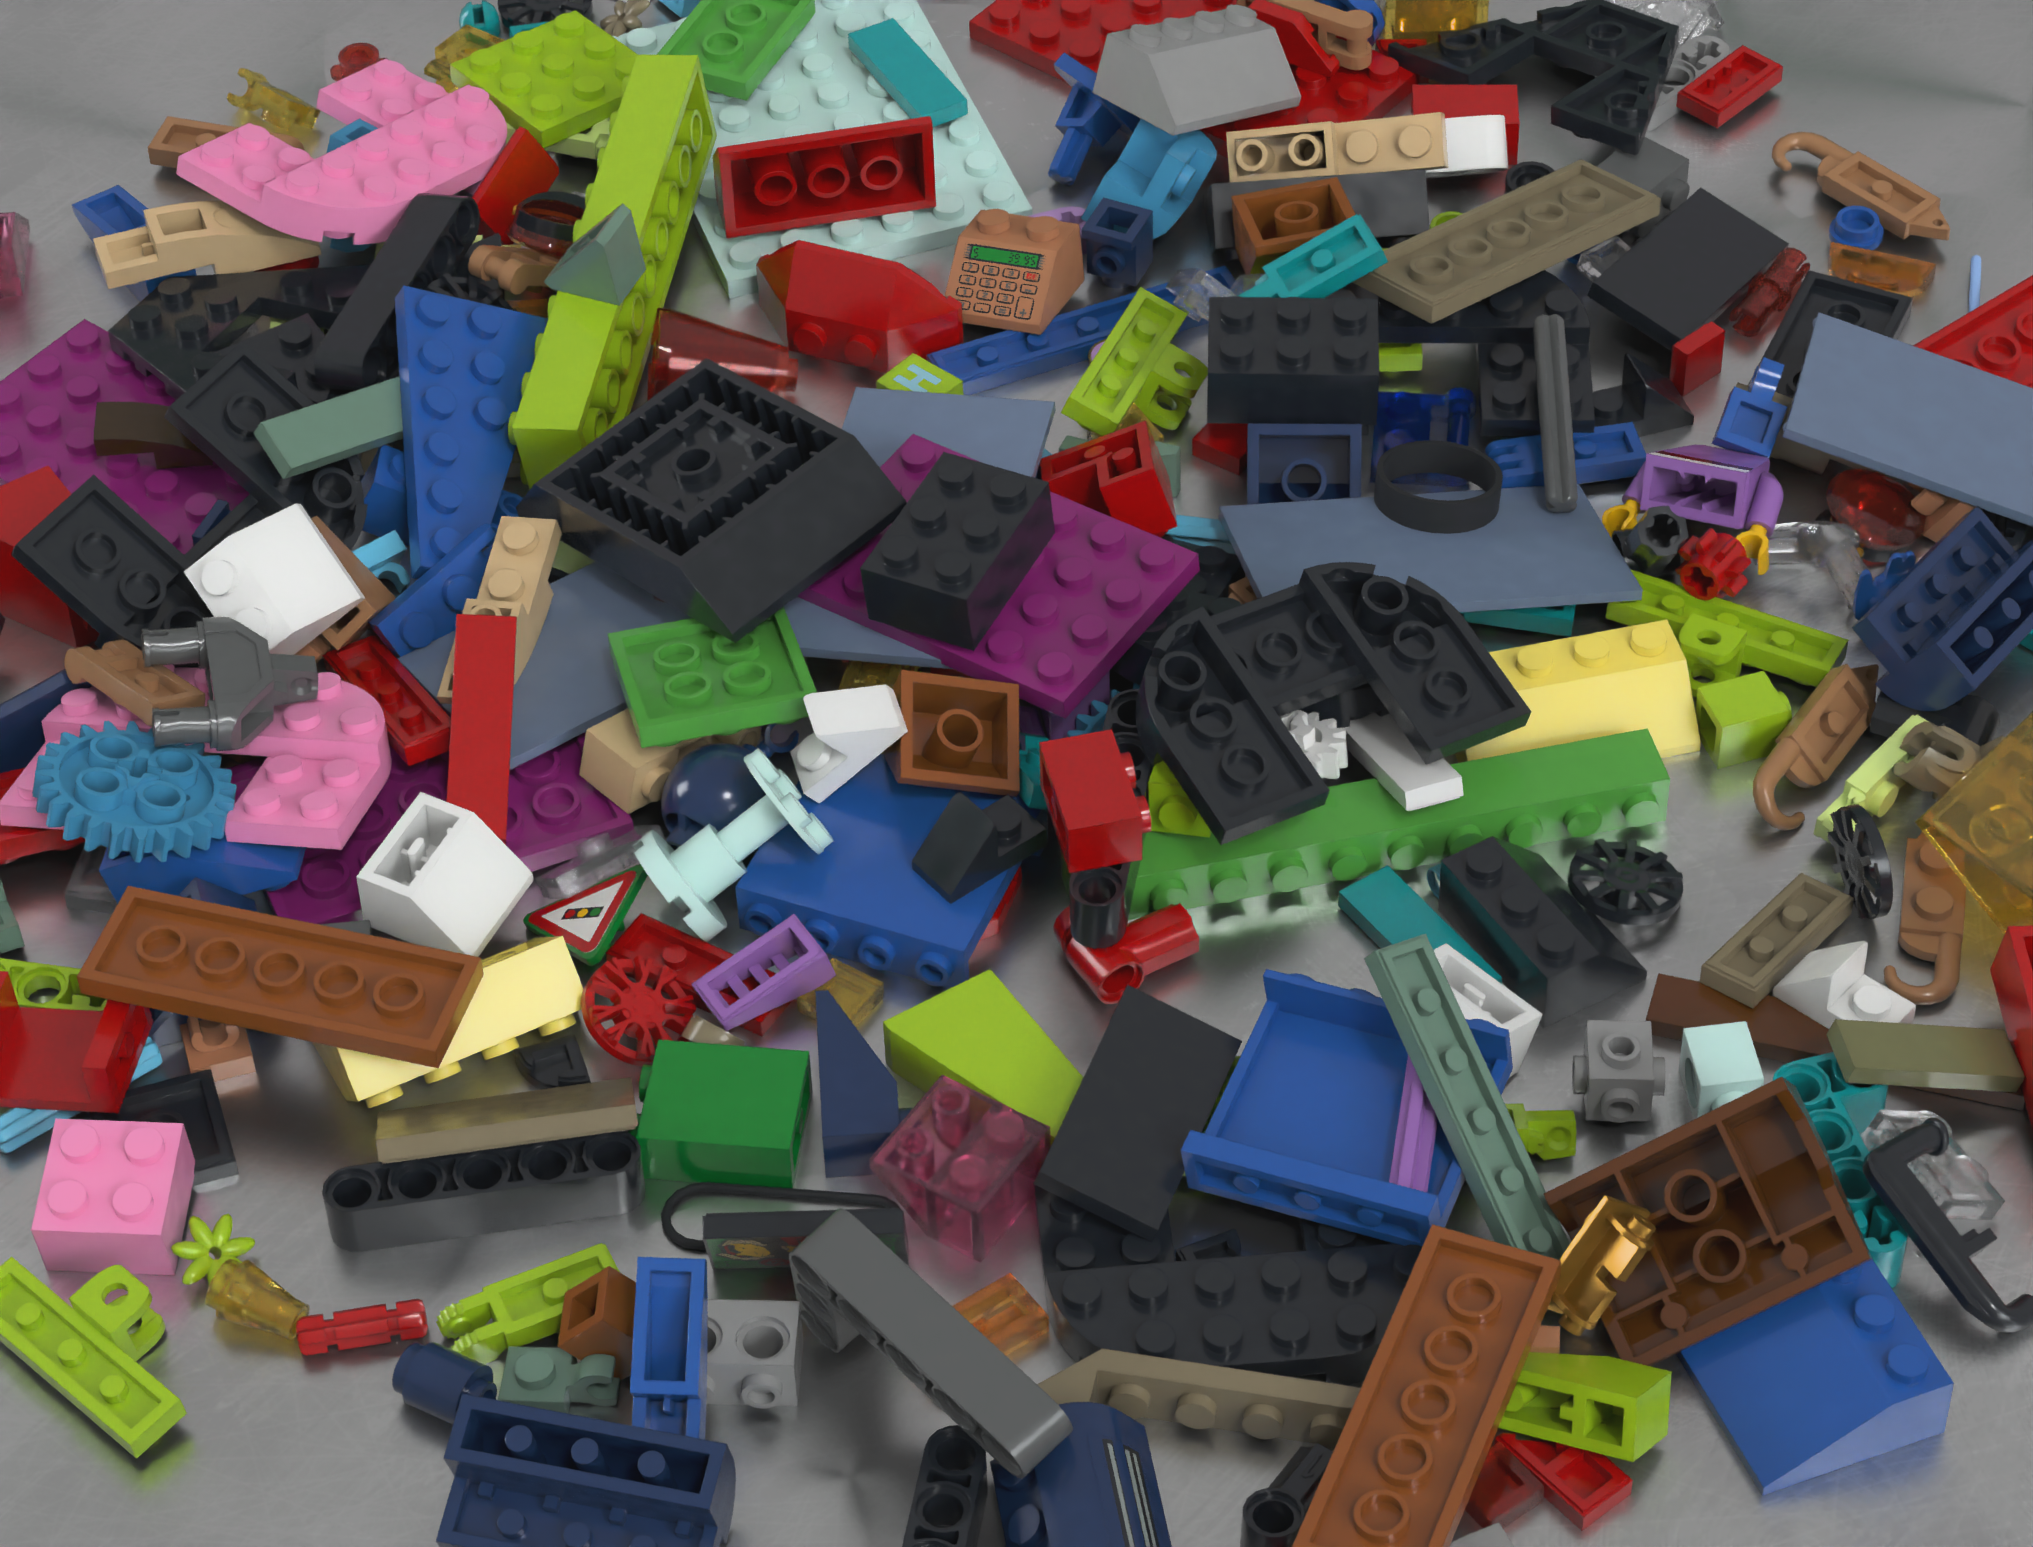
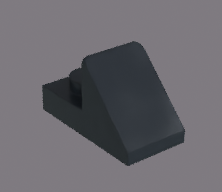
[1593,353,1694,437]
[912,792,1047,904]

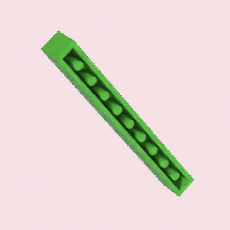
[1061,728,1670,920]

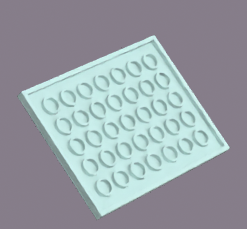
[612,0,1033,299]

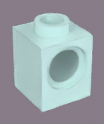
[1679,1021,1764,1120]

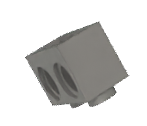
[706,1299,804,1408]

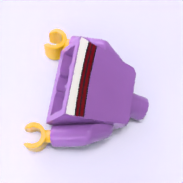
[1602,445,1784,575]

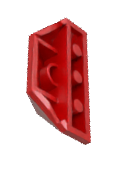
[756,240,964,373]

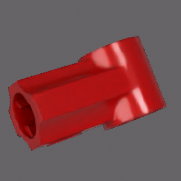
[1066,903,1199,1004]

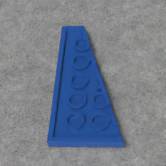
[395,285,548,579]

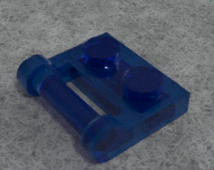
[1370,387,1477,487]

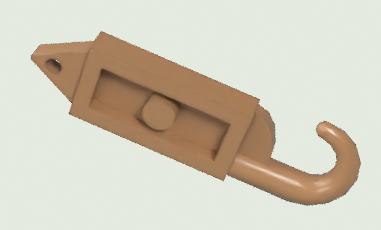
[1772,132,1950,241]
[1753,664,1879,831]
[1884,816,1969,1005]

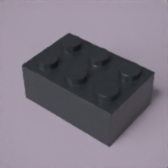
[1207,296,1379,425]
[860,452,1055,651]

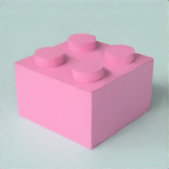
[31,1118,195,1276]

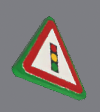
[523,864,648,966]

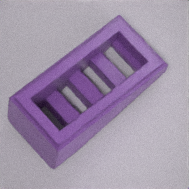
[691,914,836,1031]

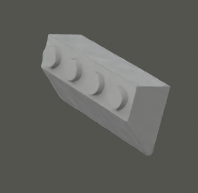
[1092,5,1301,136]

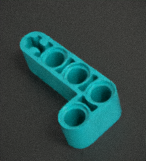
[1772,1052,1908,1289]

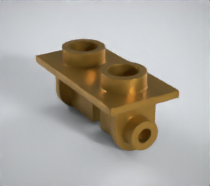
[1547,1195,1656,1336]

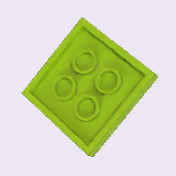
[450,10,638,148]

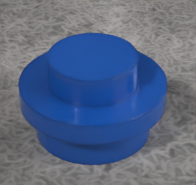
[1829,206,1884,255]

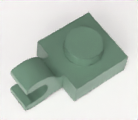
[498,1346,621,1414]

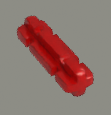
[296,1299,428,1356]

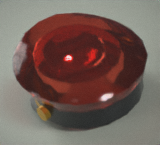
[505,191,586,257]
[1814,469,1926,562]

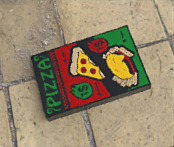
[702,1208,909,1270]

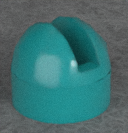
[459,0,501,44]

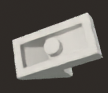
[790,684,908,804]
[1773,941,1916,1029]

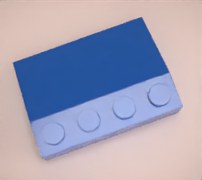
[1676,1259,1954,1496]

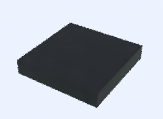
[89,1069,239,1186]

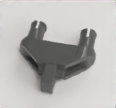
[141,617,318,751]

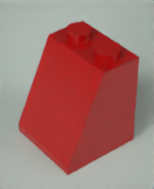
[0,465,99,648]

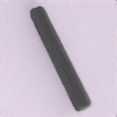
[1533,314,1578,513]

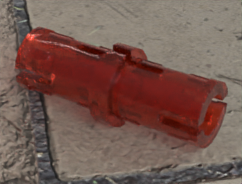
[1729,248,1810,337]

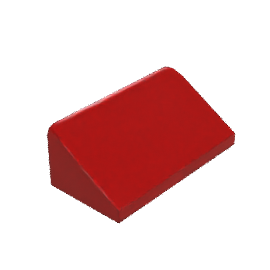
[472,127,560,245]

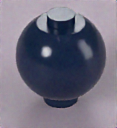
[661,743,772,861]

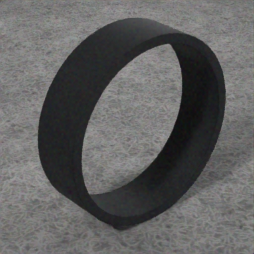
[1374,440,1503,534]

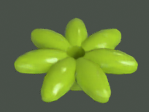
[171,1214,255,1297]

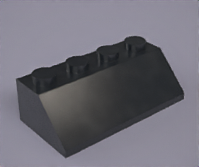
[1203,169,1430,262]

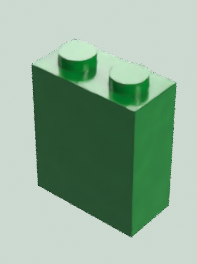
[628,1040,813,1188]

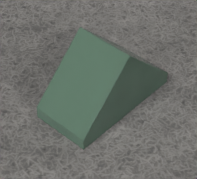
[544,203,646,306]

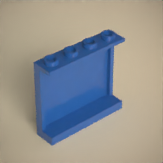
[735,754,1048,988]
[1181,969,1513,1246]

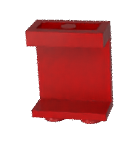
[0,971,153,1113]

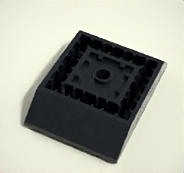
[516,358,907,643]

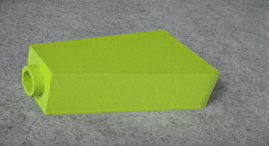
[883,969,1083,1168]

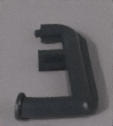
[1862,1118,2033,1333]

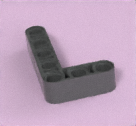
[789,1208,1073,1479]

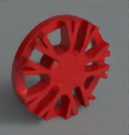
[581,955,696,1067]

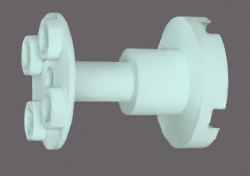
[632,748,834,942]

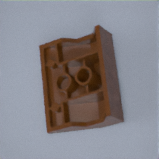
[1544,1077,1872,1366]

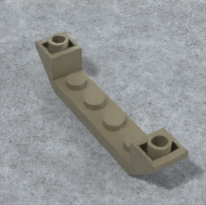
[1037,1349,1361,1450]

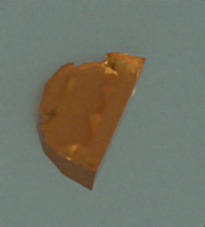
[1828,242,1936,298]

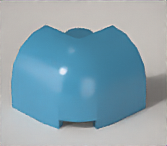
[1081,119,1217,239]

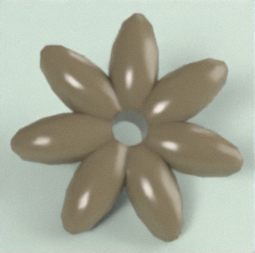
[600,0,650,37]

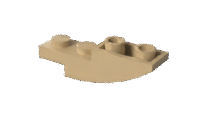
[1226,112,1449,183]
[93,200,321,289]
[437,516,562,704]

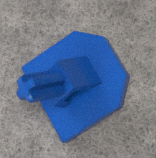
[1048,52,1141,186]

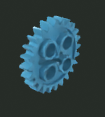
[32,721,237,863]

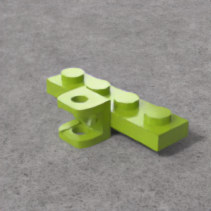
[1061,287,1208,436]
[1606,569,1849,697]
[0,1256,187,1459]

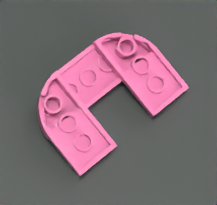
[176,58,507,245]
[0,664,392,850]

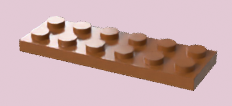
[77,886,484,1068]
[1292,1224,1561,1547]

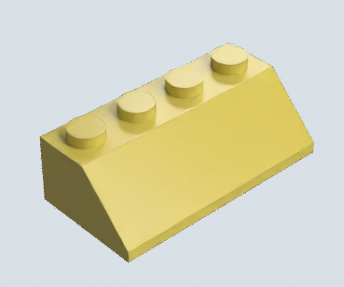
[1455,619,1701,763]
[312,936,583,1108]

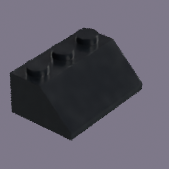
[1438,836,1647,1029]

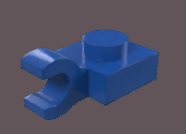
[1711,357,1787,458]

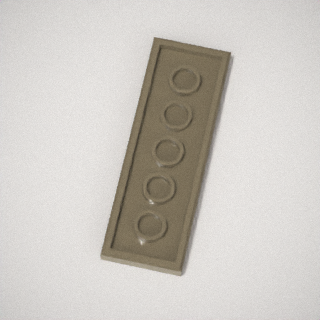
[1353,159,1661,324]

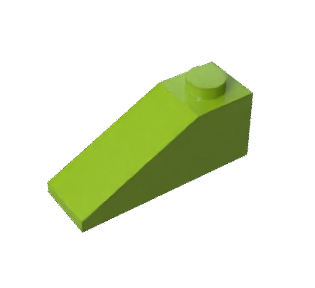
[1498,1352,1672,1462]

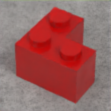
[1040,420,1177,538]

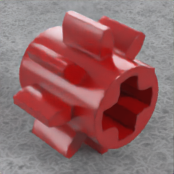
[1675,528,1752,600]

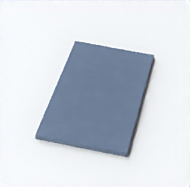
[1782,312,2033,527]
[784,387,1056,669]
[1218,484,1643,613]
[398,561,692,770]

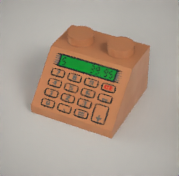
[944,209,1085,335]

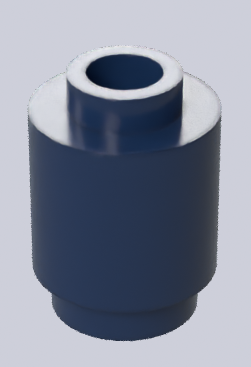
[392,1342,497,1425]

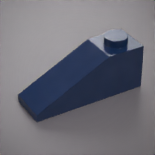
[815,990,914,1178]

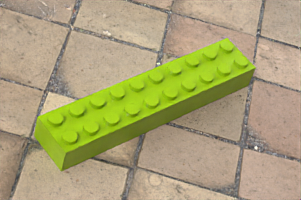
[508,55,717,489]

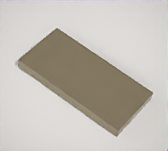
[375,1077,638,1164]

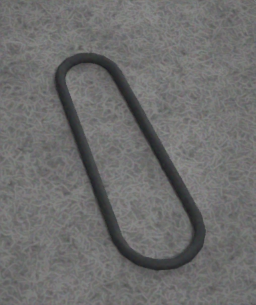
[661,1182,901,1250]

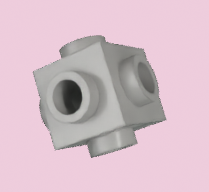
[1572,1020,1665,1123]

